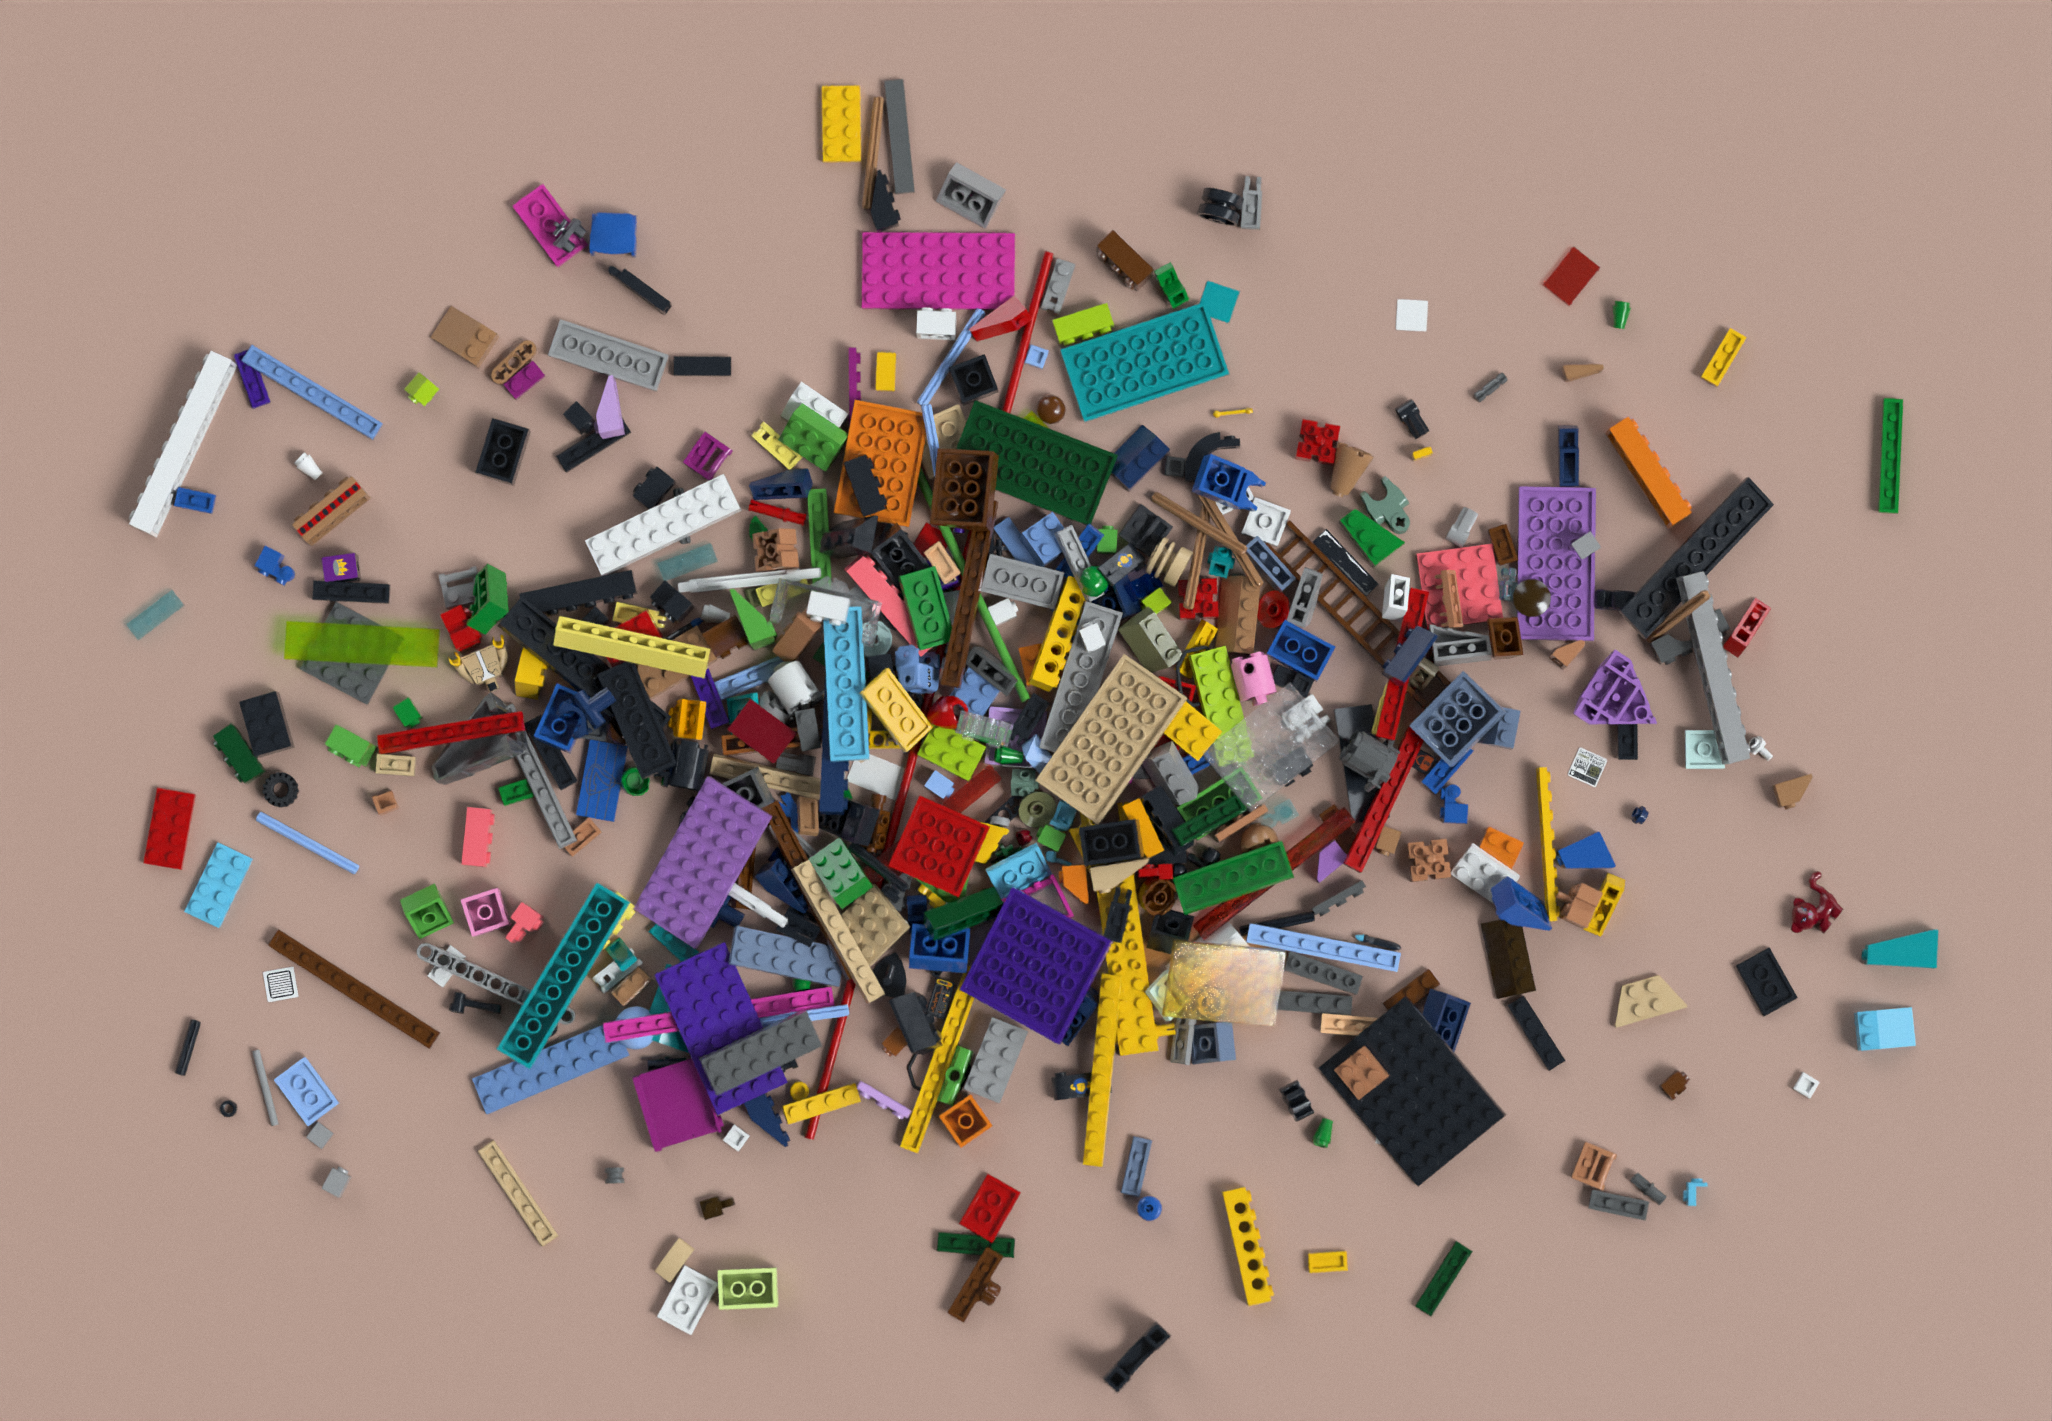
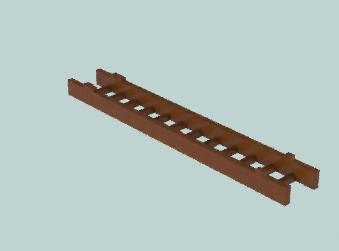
[1266,520,1451,710]

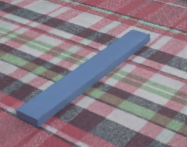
[242,345,383,440]
[993,517,1080,641]

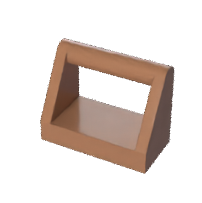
[1549,640,1585,670]

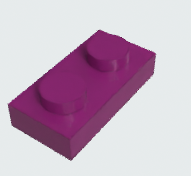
[504,361,545,400]

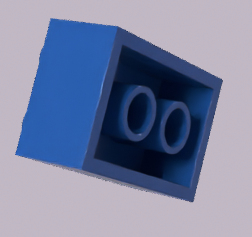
[1266,620,1335,682]
[534,684,590,754]
[909,924,970,973]

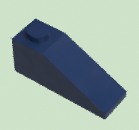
[749,468,813,500]

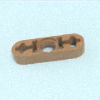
[491,340,537,385]

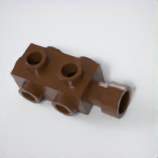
[860,794,890,853]

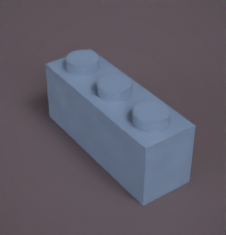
[1245,535,1296,593]

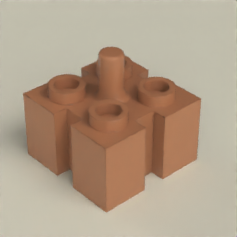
[753,528,799,572]
[1407,839,1451,882]
[1556,883,1603,928]

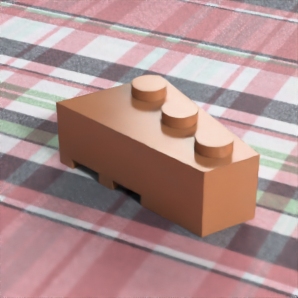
[772,608,824,662]

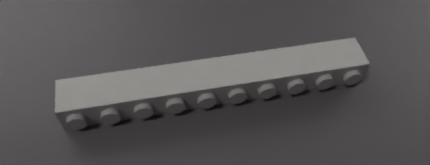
[1676,571,1750,764]

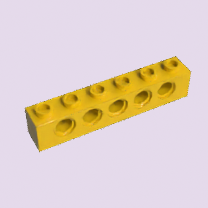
[1028,576,1086,692]
[1222,1187,1274,1306]

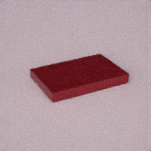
[727,699,797,764]

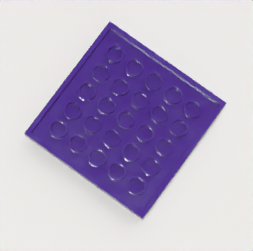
[960,887,1113,1044]

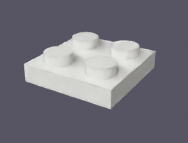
[1241,497,1291,547]

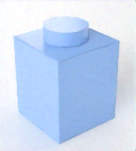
[924,770,955,800]

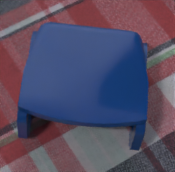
[590,212,637,258]

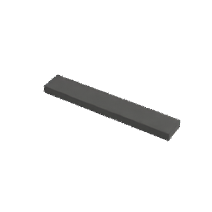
[885,79,915,194]

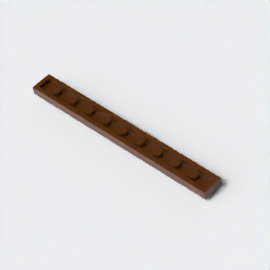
[941,500,999,689]
[761,800,852,981]
[268,929,440,1049]

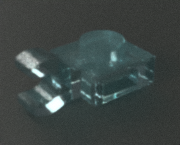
[1499,568,1518,602]

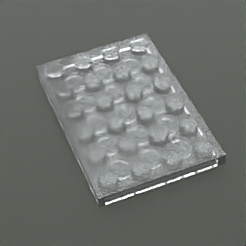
[1202,682,1340,812]

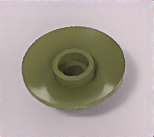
[1018,791,1056,827]

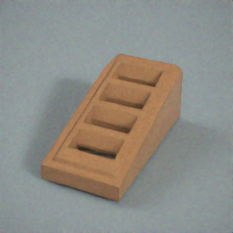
[1562,364,1604,382]

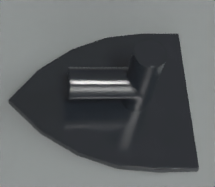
[872,952,907,998]

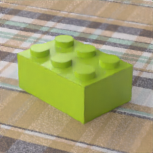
[917,725,986,782]

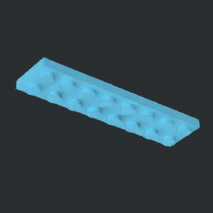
[823,606,870,762]

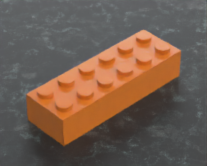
[1605,416,1692,529]

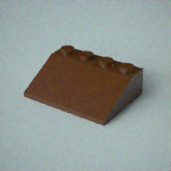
[930,448,999,532]

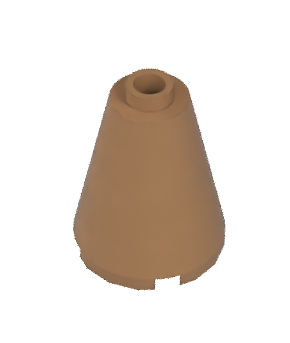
[1330,442,1374,498]

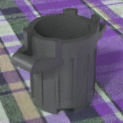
[1339,730,1400,792]

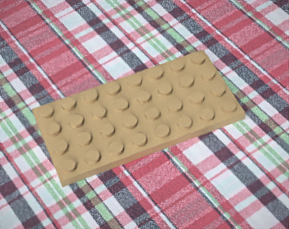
[1036,654,1188,825]

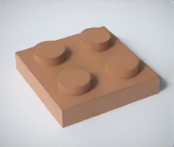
[1335,1045,1389,1100]

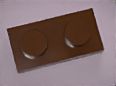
[1488,524,1518,566]

